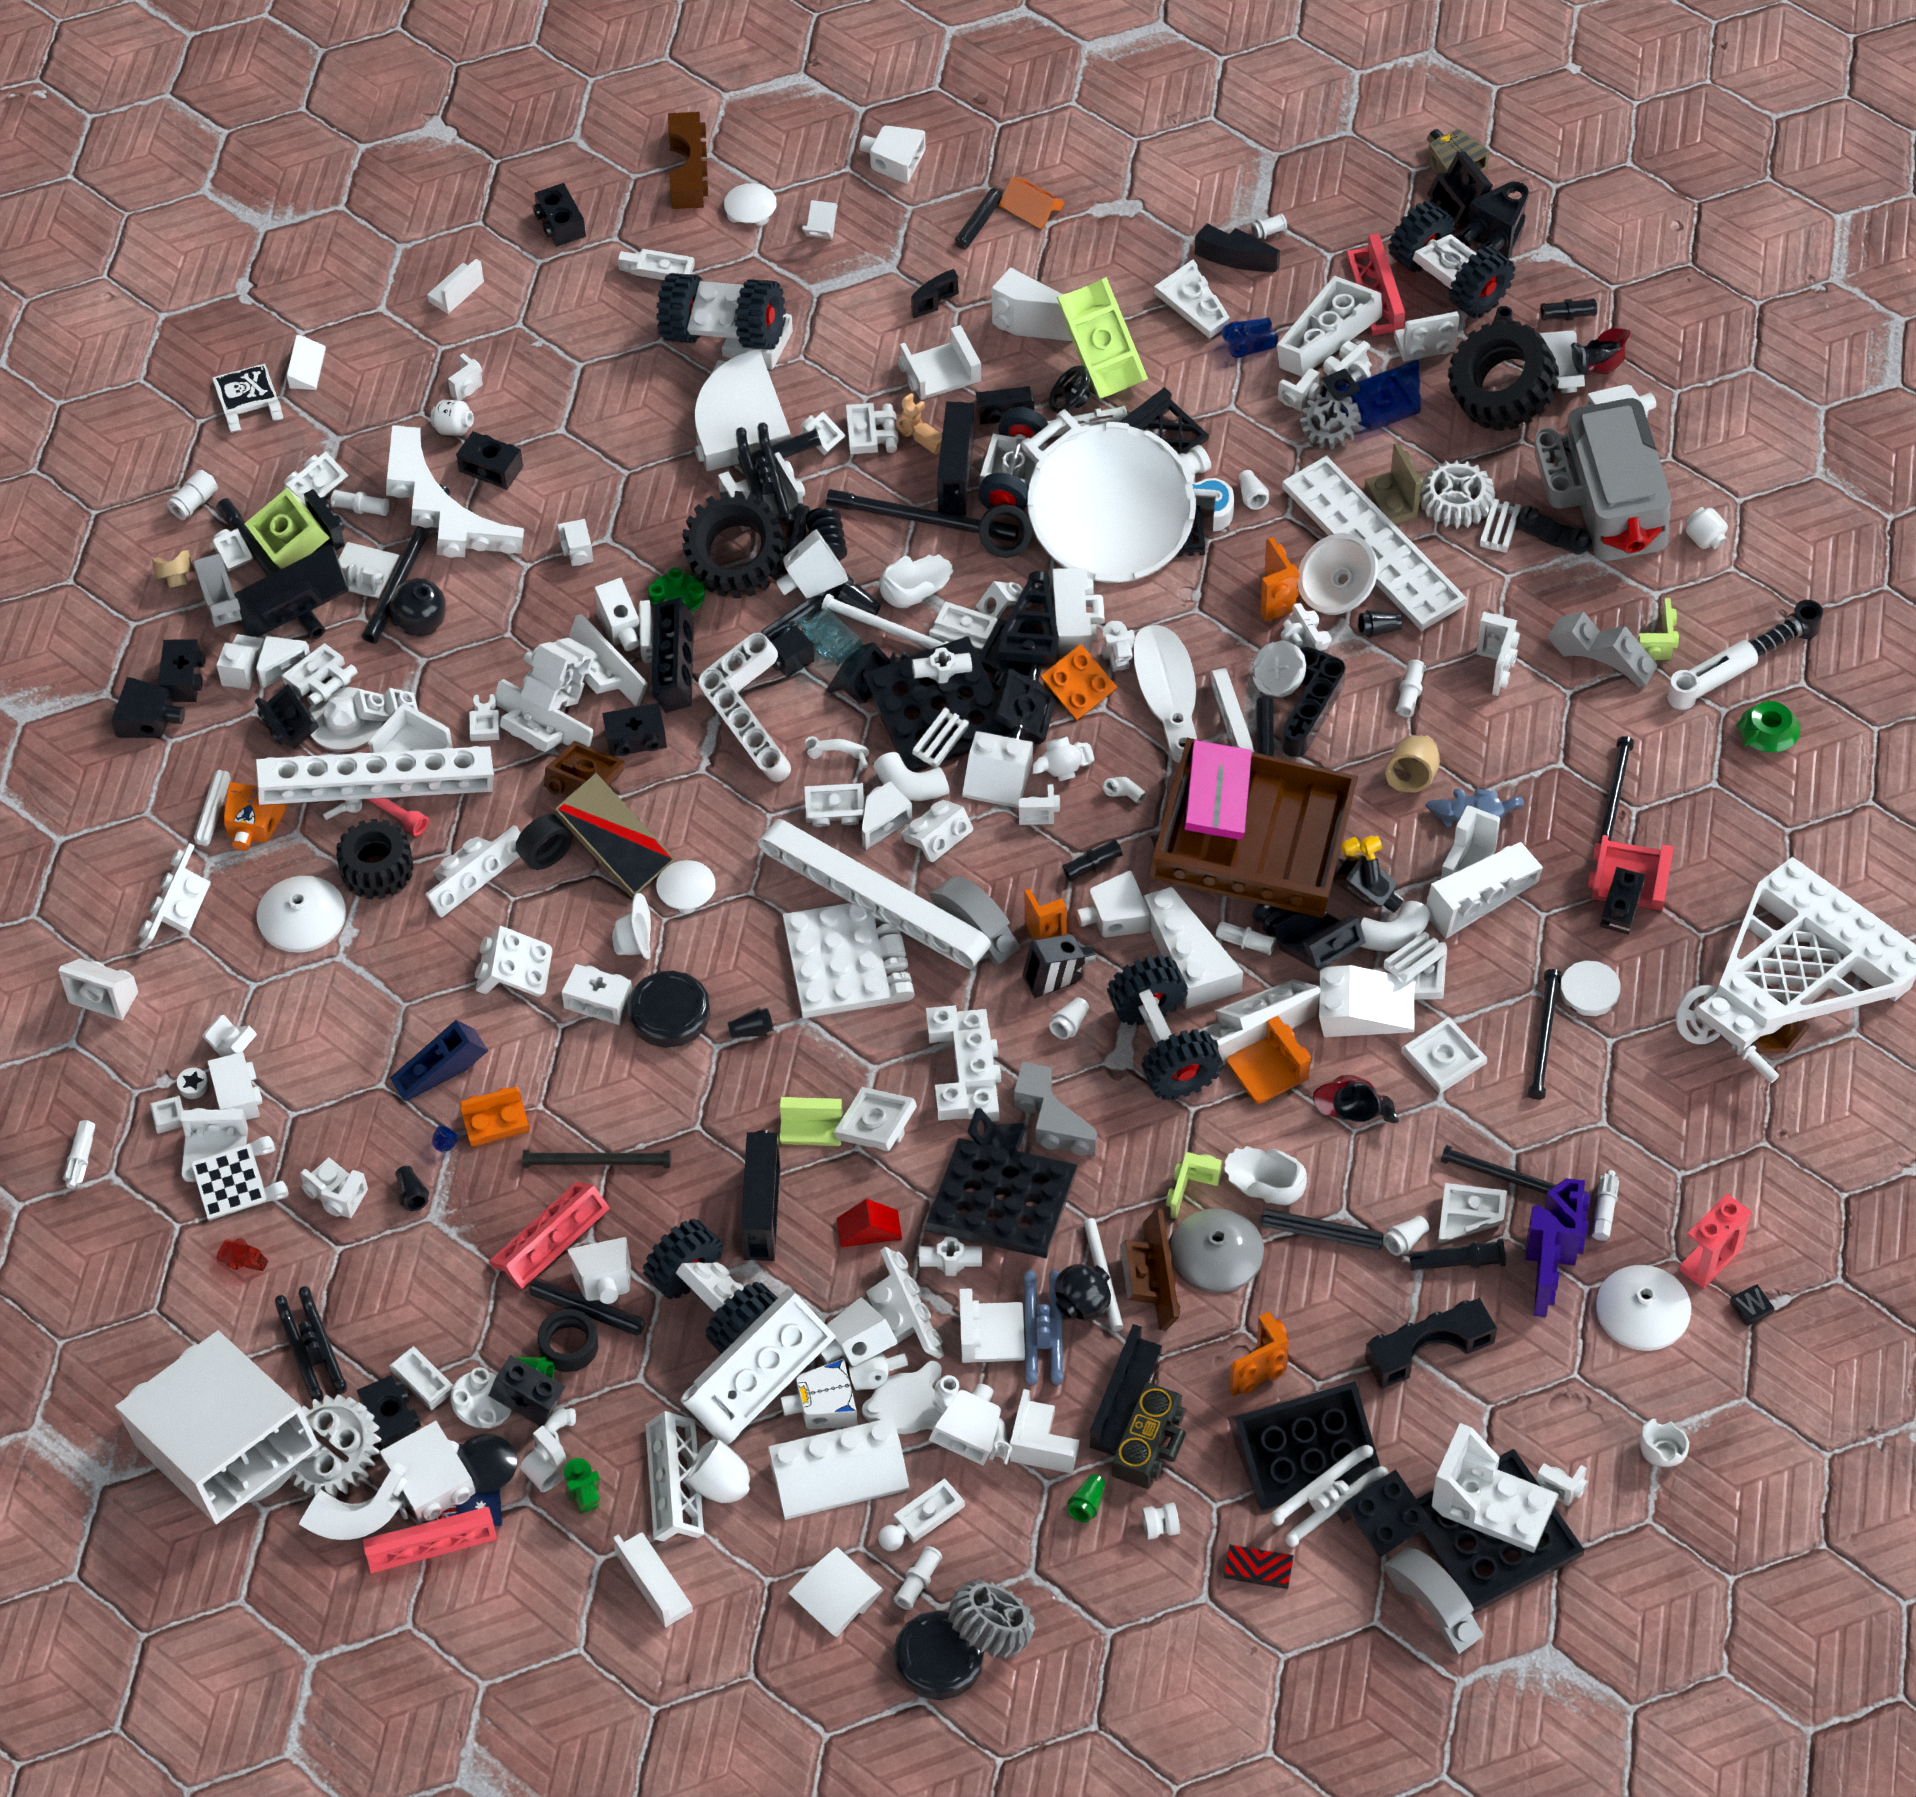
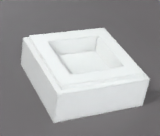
[150,1096,183,1134]

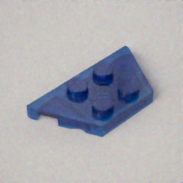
[1324,360,1421,431]

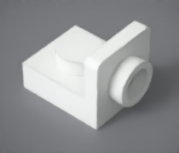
[799,412,846,456]
[209,528,253,572]
[1019,784,1060,825]
[203,1015,257,1057]
[300,1157,350,1202]
[320,1170,368,1219]
[1536,1463,1588,1506]

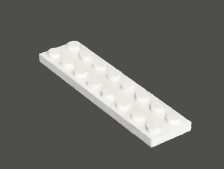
[1282,456,1467,631]

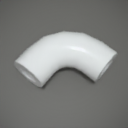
[873,752,949,801]
[1360,901,1431,952]

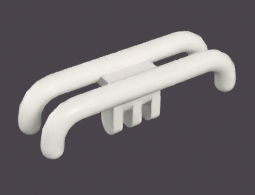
[1270,1445,1388,1547]

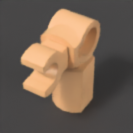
[896,393,942,454]

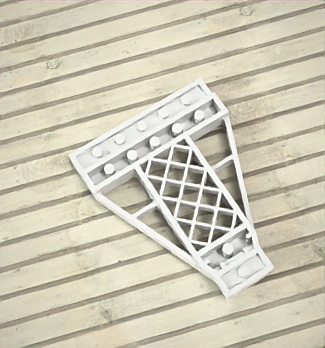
[1695,857,1916,1050]

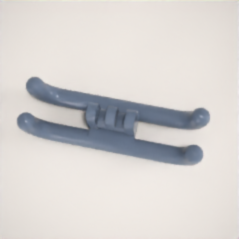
[1024,1270,1063,1386]

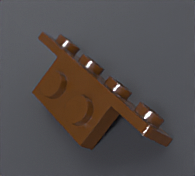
[1119,1209,1180,1331]

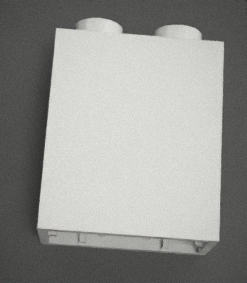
[115,1330,320,1524]

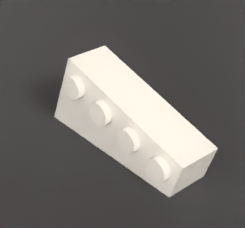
[1277,276,1383,377]
[1426,842,1543,939]
[1144,887,1243,1009]

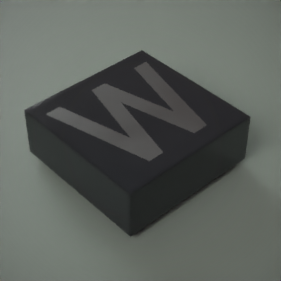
[1730,1284,1775,1326]

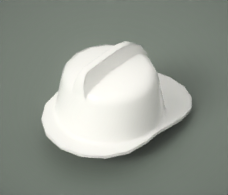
[612,893,651,960]

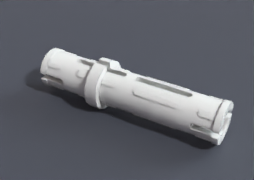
[1047,406,1127,437]

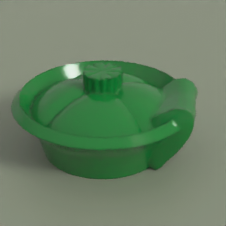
[1736,701,1800,753]

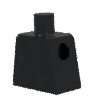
[111,677,185,738]

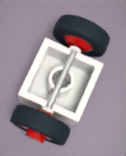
[978,407,1048,515]

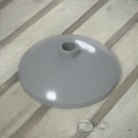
[1170,1208,1264,1293]

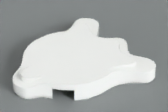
[862,1361,942,1434]

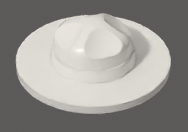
[309,687,383,752]

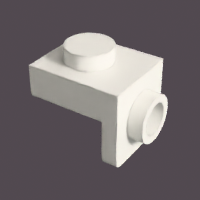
[448,353,483,401]
[1278,368,1321,411]

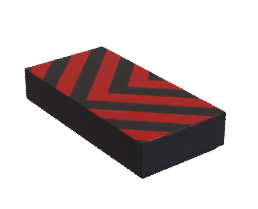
[1224,1544,1294,1589]

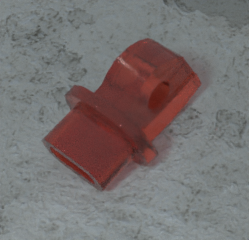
[217,1238,269,1271]

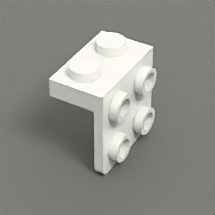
[1523,330,1585,393]
[1476,612,1520,696]
[475,926,552,997]
[181,1107,248,1182]

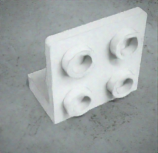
[1394,312,1459,362]
[959,1288,1025,1363]

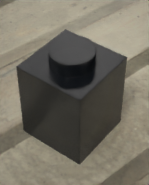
[771,626,815,678]

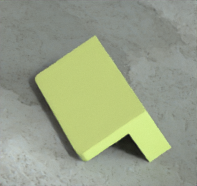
[780,1097,843,1146]

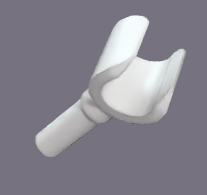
[323,799,362,820]

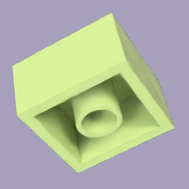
[245,488,330,569]

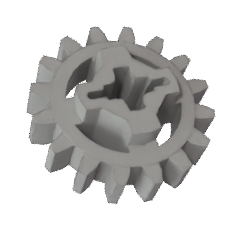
[1300,391,1361,450]

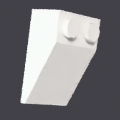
[992,267,1072,341]
[1319,965,1415,1037]

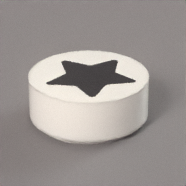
[177,1068,209,1099]

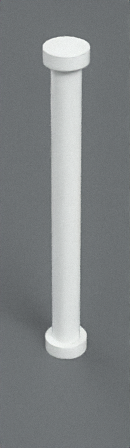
[822,594,949,649]

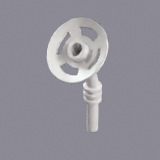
[1676,985,1779,1083]

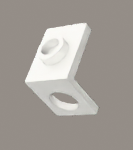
[802,200,838,240]
[976,581,1033,618]

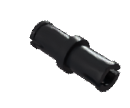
[1540,298,1597,321]
[1062,839,1123,882]

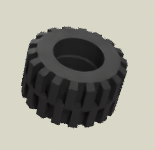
[336,819,414,899]

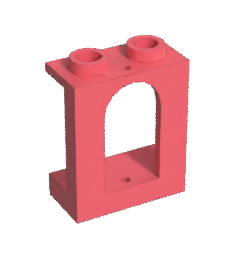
[1679,1193,1752,1289]

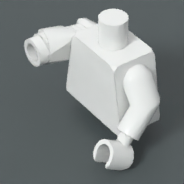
[929,1375,1012,1466]

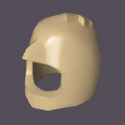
[1385,735,1440,792]

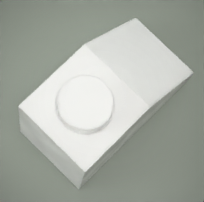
[862,781,912,850]

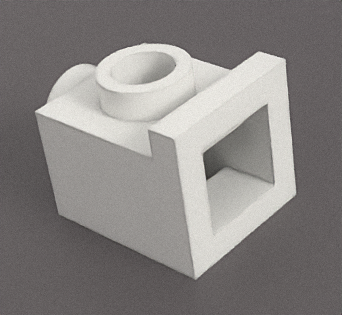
[557,519,594,566]

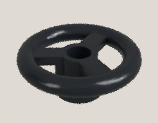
[1049,365,1090,414]

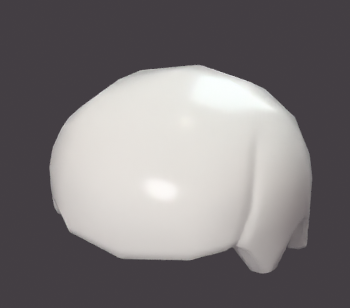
[1640,1418,1690,1467]

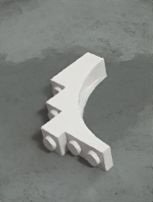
[386,425,524,558]

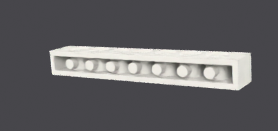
[256,746,494,805]

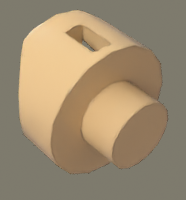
[152,550,194,589]

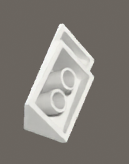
[1198,979,1321,1065]

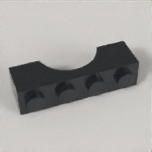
[1365,1298,1497,1389]

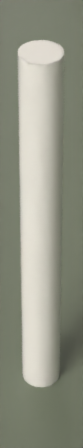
[1083,1218,1123,1332]

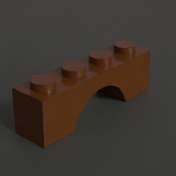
[668,112,708,209]

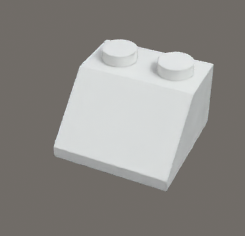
[962,731,1033,808]
[58,959,138,1020]

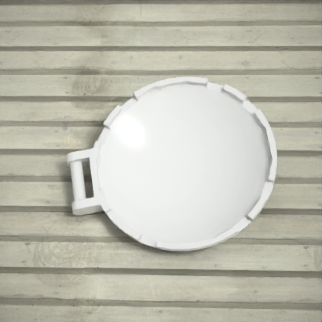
[1021,409,1196,583]

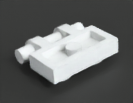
[846,403,899,454]
[282,643,358,706]

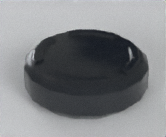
[627,970,710,1048]
[894,1610,984,1700]

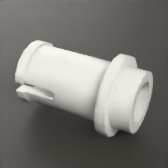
[1251,214,1287,240]

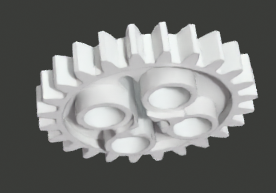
[289,1394,381,1498]

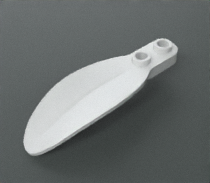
[1134,625,1197,763]

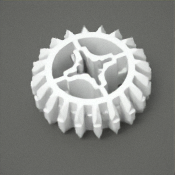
[1420,459,1495,529]

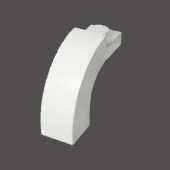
[299,1462,408,1540]

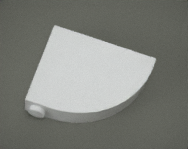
[695,348,791,471]

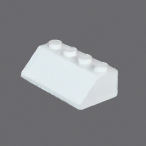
[768,1417,910,1520]

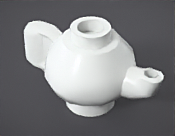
[1033,736,1095,781]

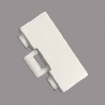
[1053,568,1105,654]

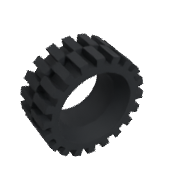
[682,491,786,598]

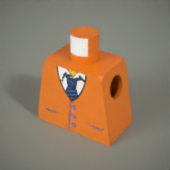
[224,782,287,851]

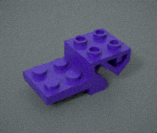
[1525,1178,1590,1317]

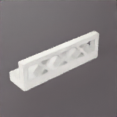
[645,1411,704,1542]

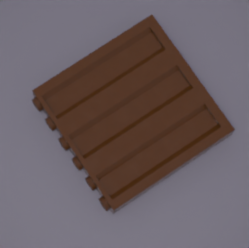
[1149,737,1358,918]

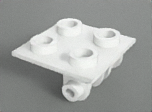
[338,542,400,599]

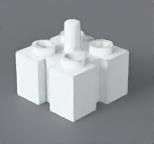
[520,638,596,711]

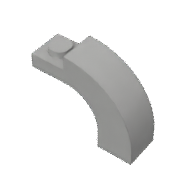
[192,553,242,627]
[928,877,1021,965]
[1383,1547,1484,1654]

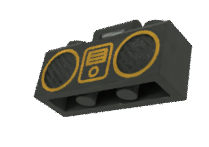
[1112,1382,1186,1489]

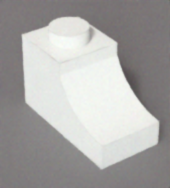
[217,634,265,690]

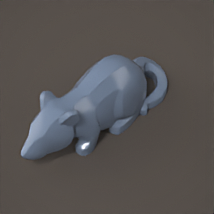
[1425,789,1524,827]

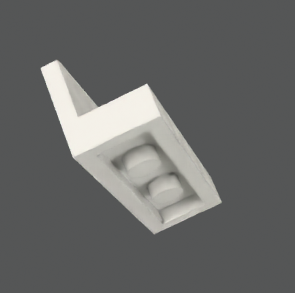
[613,1532,693,1628]

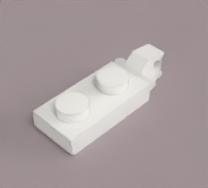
[618,249,695,280]

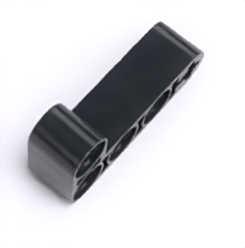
[1282,647,1346,757]

